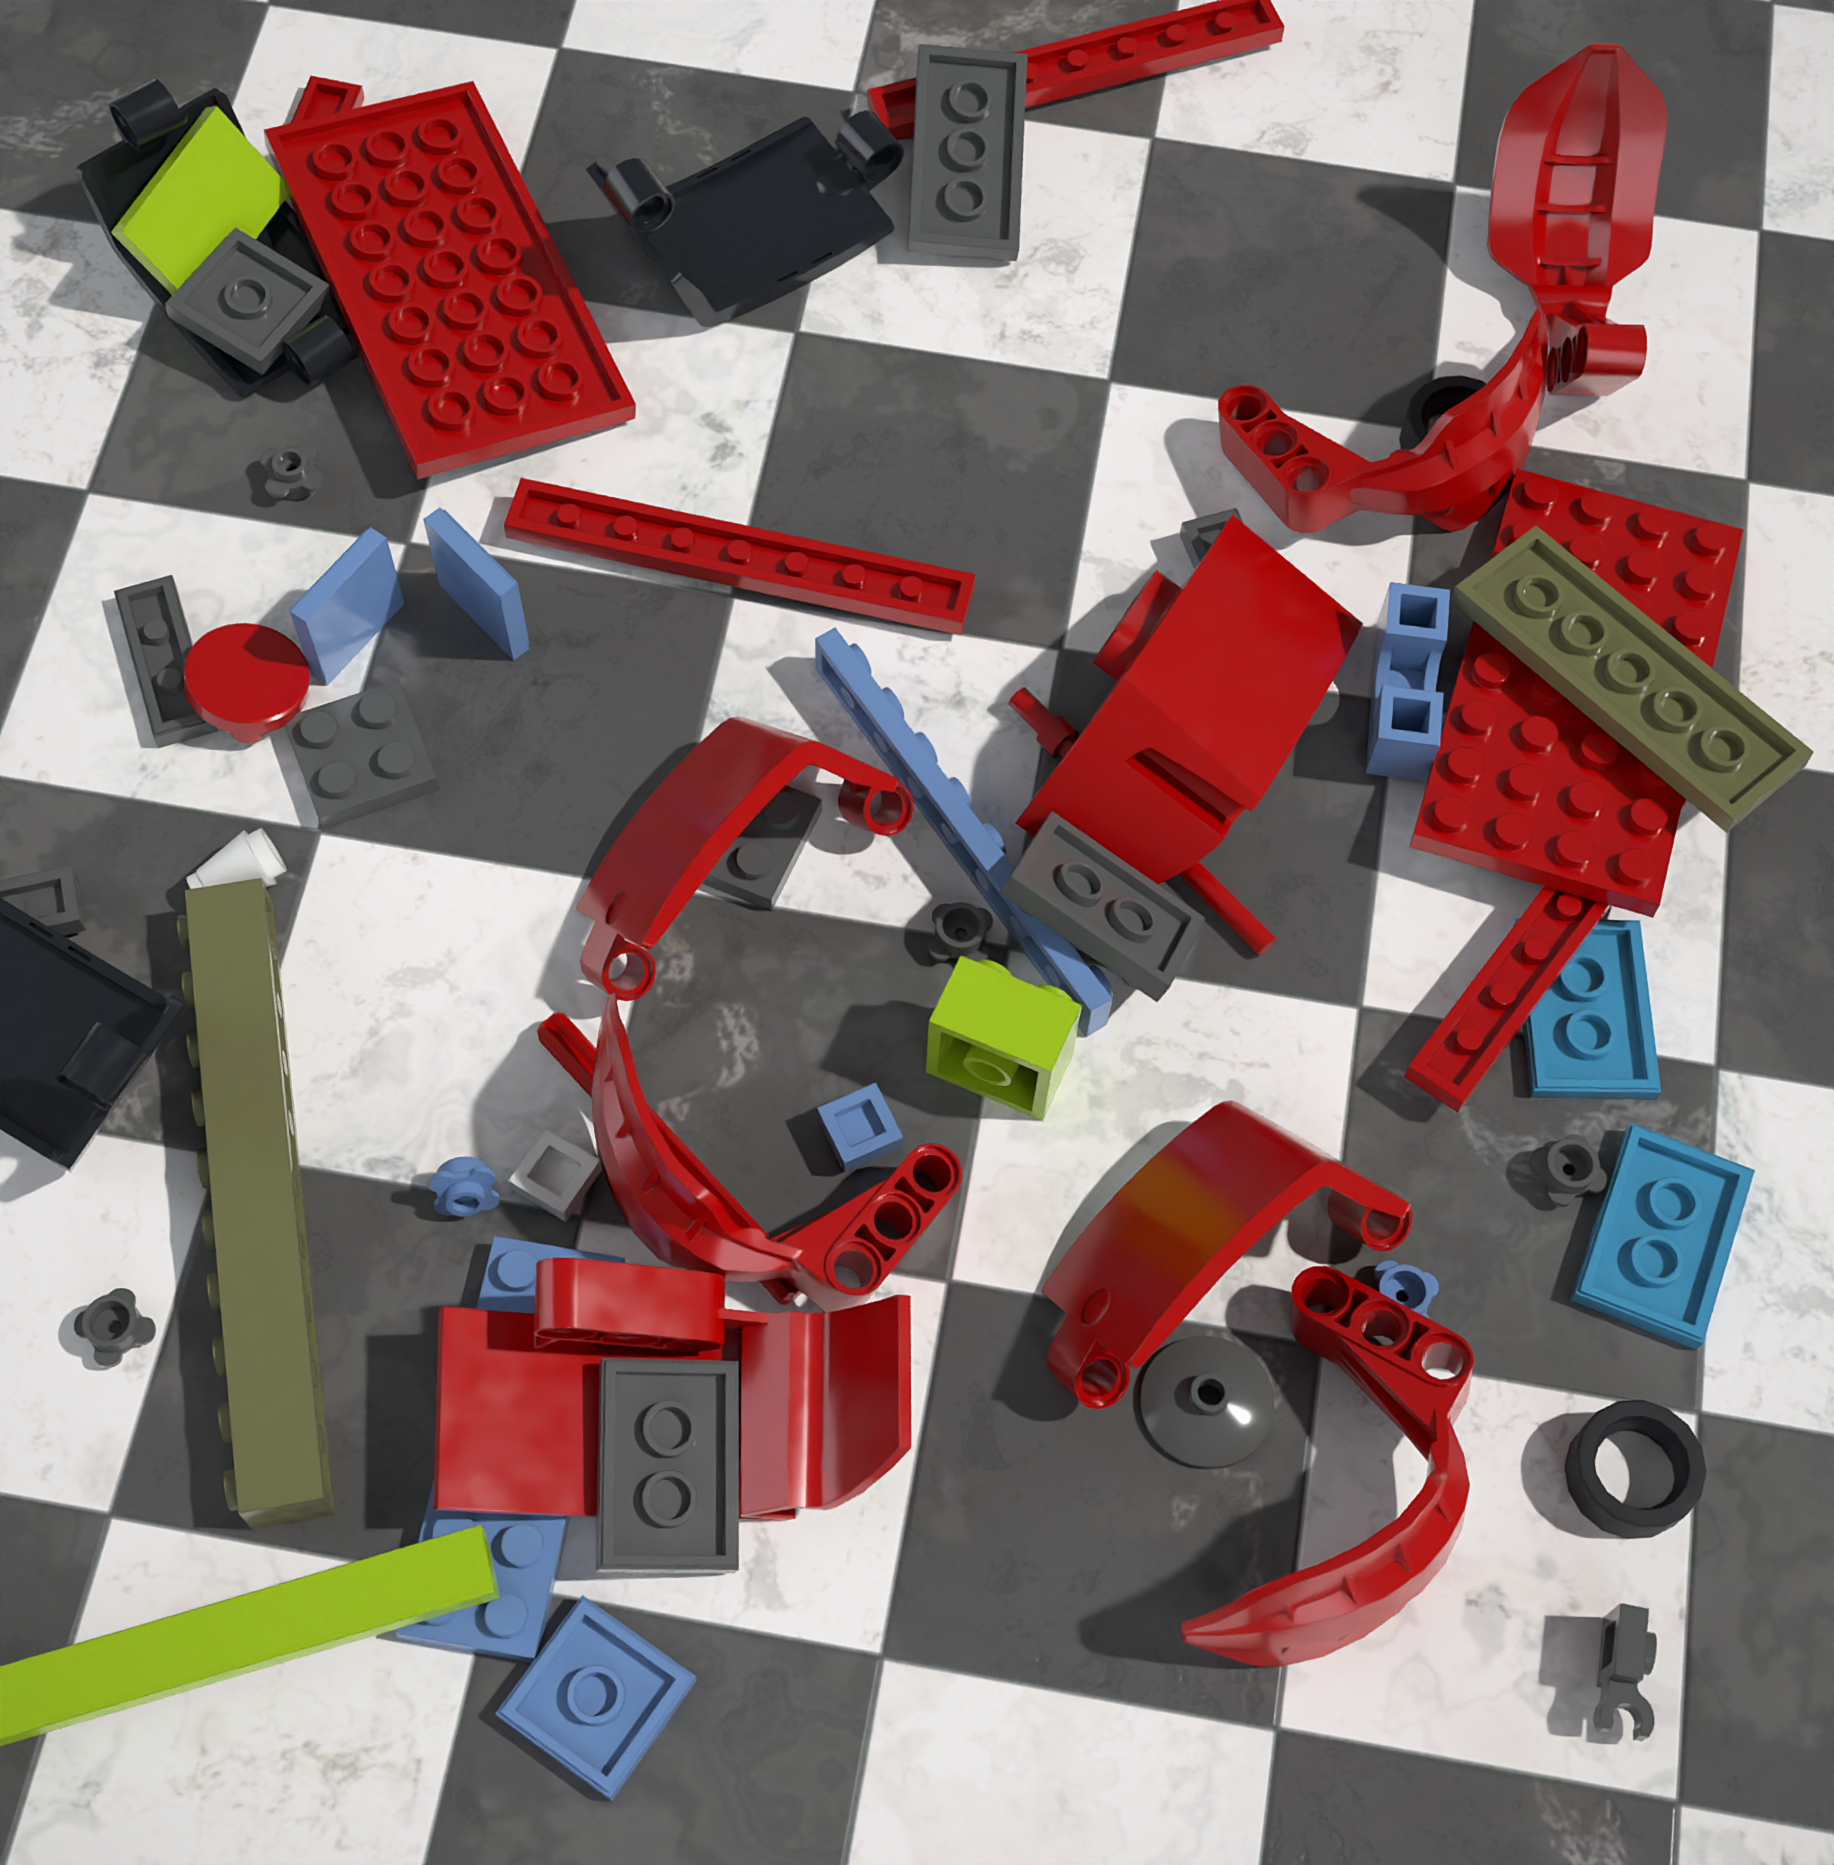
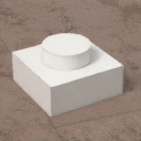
[508,1128,602,1222]

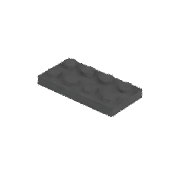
[907,44,1027,261]

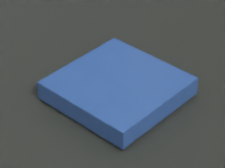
[423,508,530,661]
[289,527,405,686]
[495,1595,697,1801]

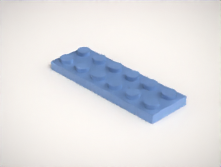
[396,1236,626,1663]

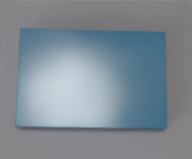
[1513,918,1661,1100]
[1570,1123,1755,1350]

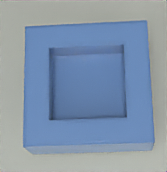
[817,1083,904,1173]

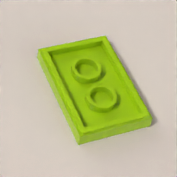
[111,106,288,296]

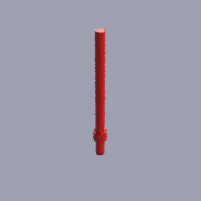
[1008,687,1277,956]

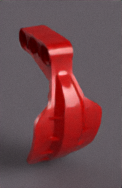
[1487,43,1667,396]
[1218,308,1548,533]
[592,992,962,1312]
[1181,1266,1474,1667]

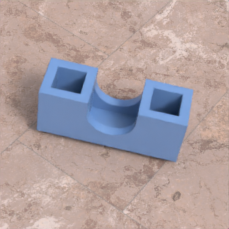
[1365,582,1450,782]

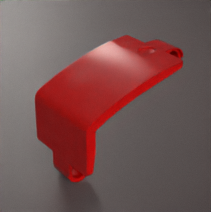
[576,716,914,1001]
[1042,1100,1413,1409]

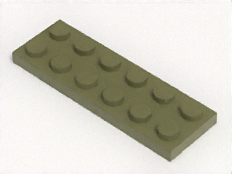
[1450,526,1814,833]

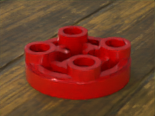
[183,623,310,743]

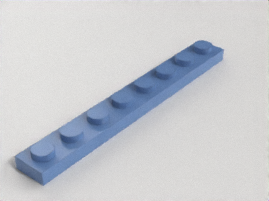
[815,627,1113,1037]

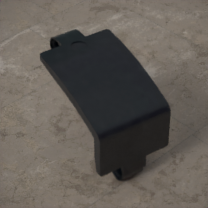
[76,78,359,397]
[585,110,904,327]
[0,898,186,1173]

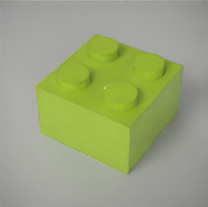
[926,955,1082,1121]

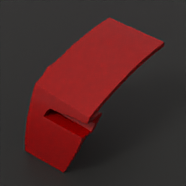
[1015,514,1363,885]
[433,1257,912,1521]

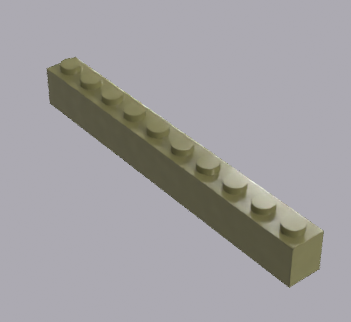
[177,878,335,1530]

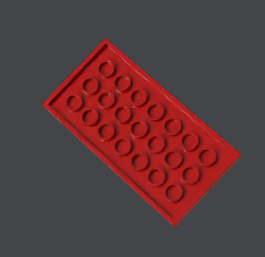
[263,81,636,479]
[1409,468,1744,918]

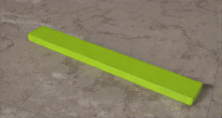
[0,1525,500,1746]

